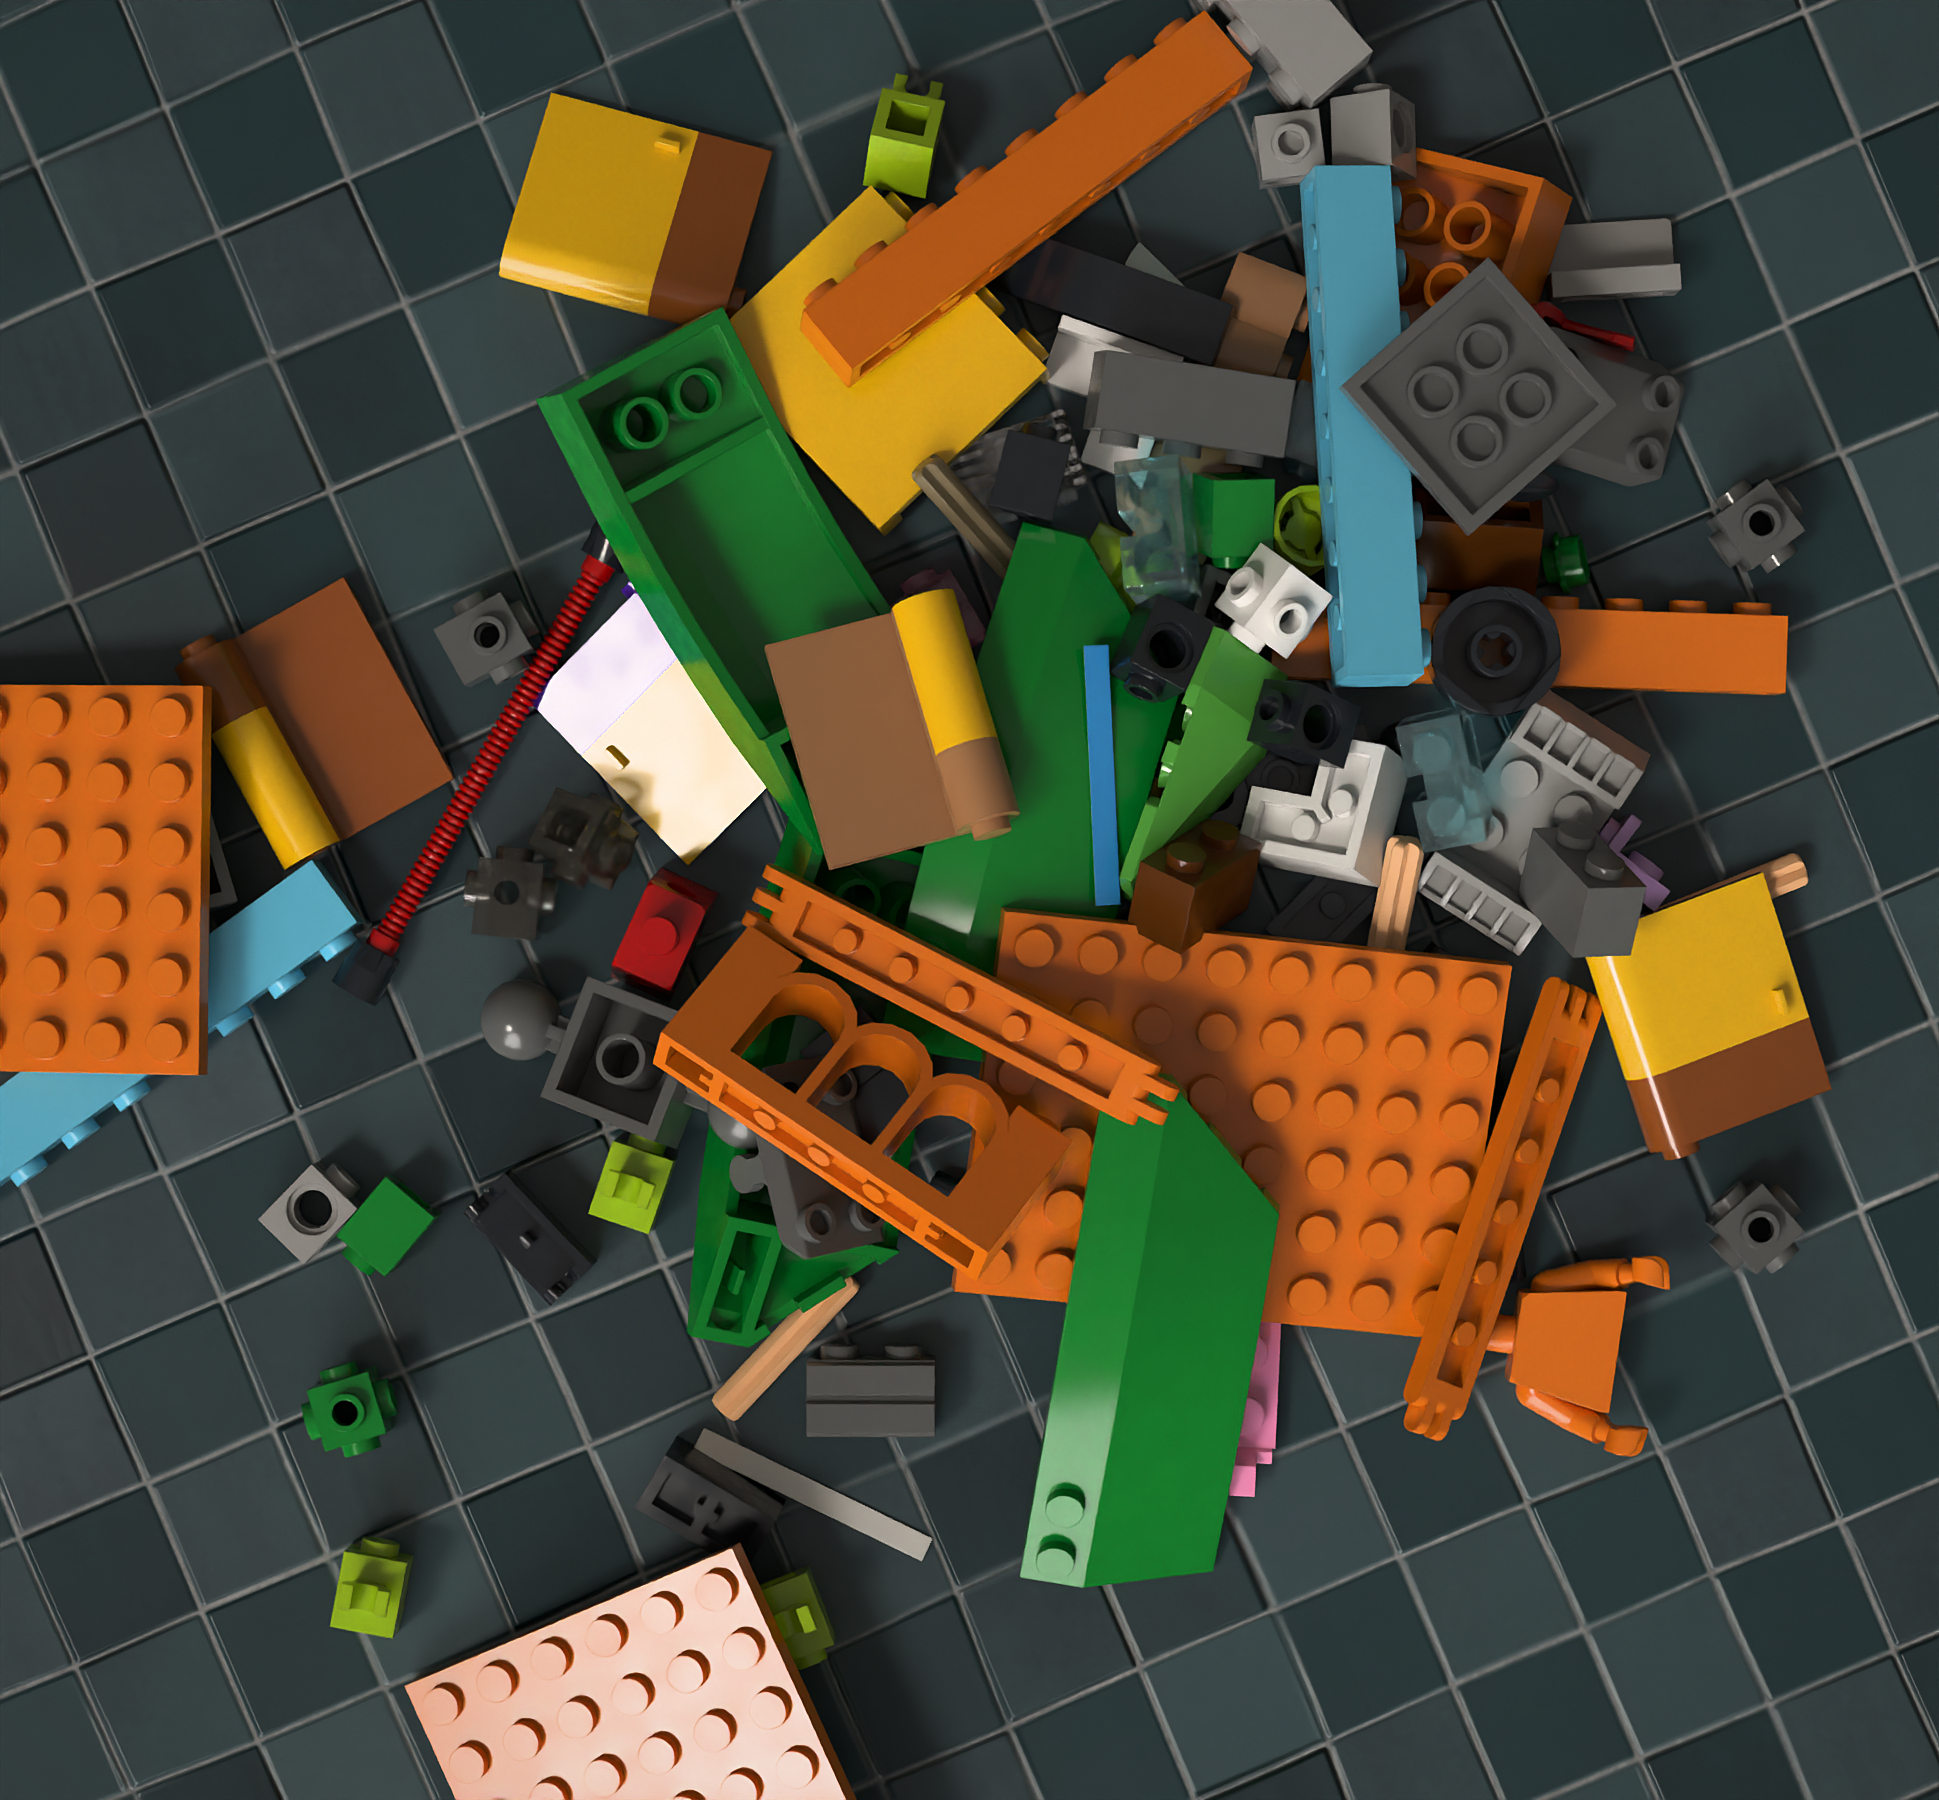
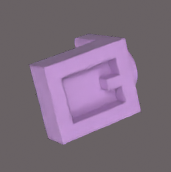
[1598,814,1670,912]

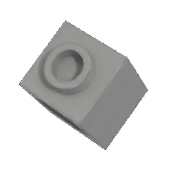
[1330,83,1417,182]
[1251,108,1326,190]
[258,1161,363,1264]

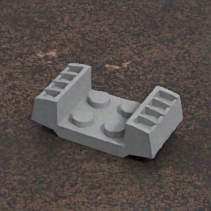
[1417,689,1651,956]

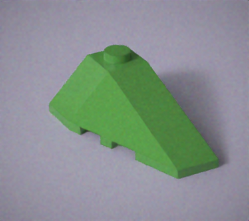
[1119,626,1288,902]

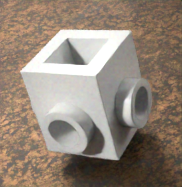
[1215,543,1333,659]

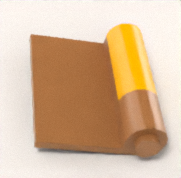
[764,589,1021,870]

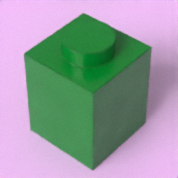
[1191,471,1275,568]
[336,1173,441,1277]

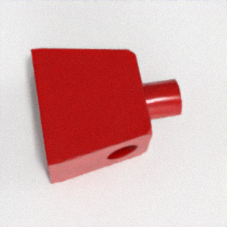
[611,867,720,1003]

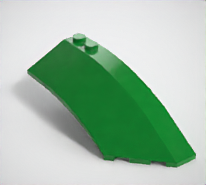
[536,307,892,855]
[883,520,1179,1061]
[687,818,933,1348]
[1020,1072,1280,1588]

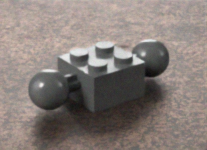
[480,976,760,1150]

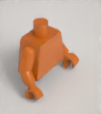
[1486,1256,1670,1457]

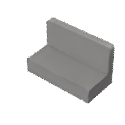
[1546,218,1682,304]

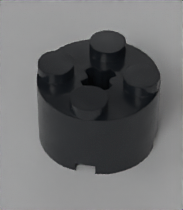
[1427,586,1561,718]

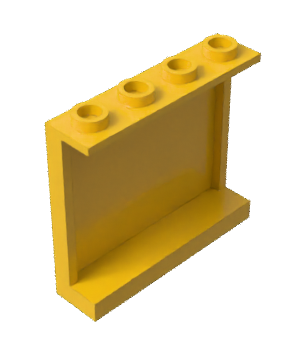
[730,185,1051,537]

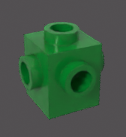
[301,1360,399,1458]

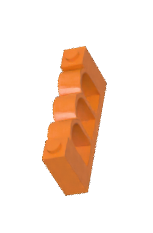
[653,925,1073,1282]

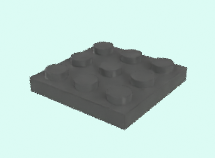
[1339,257,1617,536]

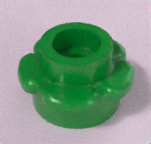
[1542,532,1590,594]

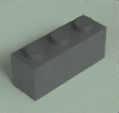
[1083,350,1296,469]

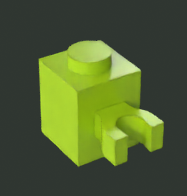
[863,73,945,199]
[588,1133,677,1234]
[330,1537,414,1639]
[759,1565,836,1670]

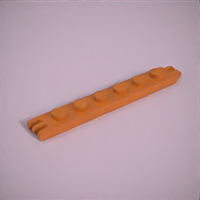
[741,863,1180,1125]
[1403,976,1603,1441]

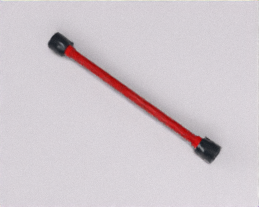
[332,520,624,1006]

